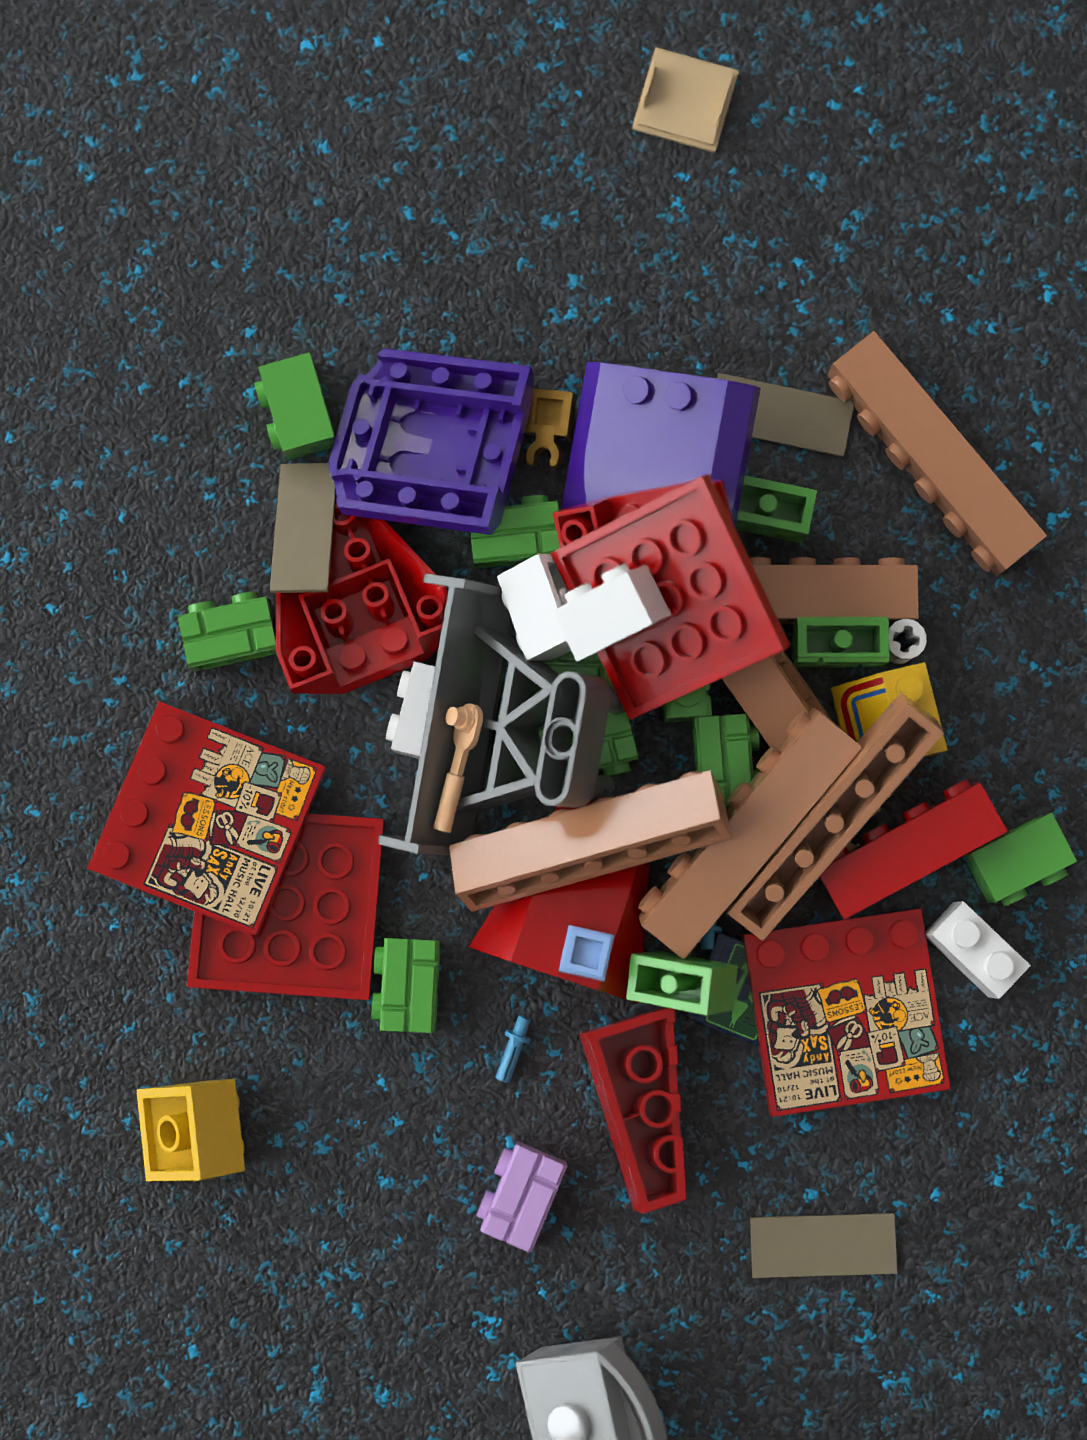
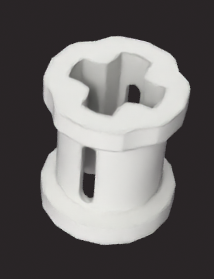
[889,619,927,664]

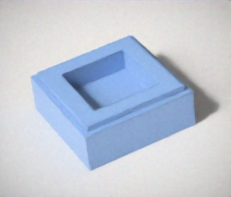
[558,925,614,982]

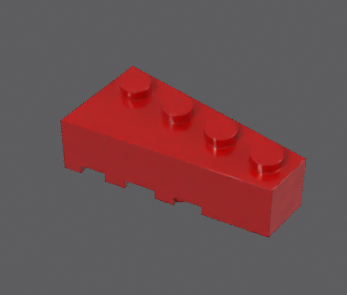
[820,779,1008,920]
[579,1007,686,1214]

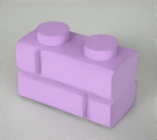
[476,1141,567,1253]

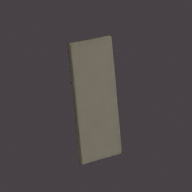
[717,373,854,457]
[270,463,336,593]
[750,1213,897,1278]

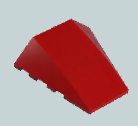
[469,802,650,1003]

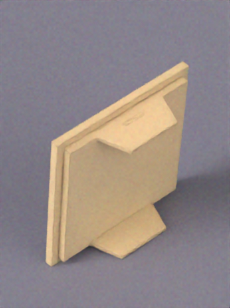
[632,47,739,153]

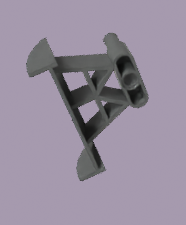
[377,573,625,855]

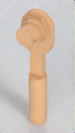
[433,704,483,833]

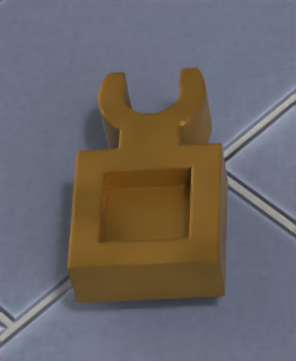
[525,388,577,469]

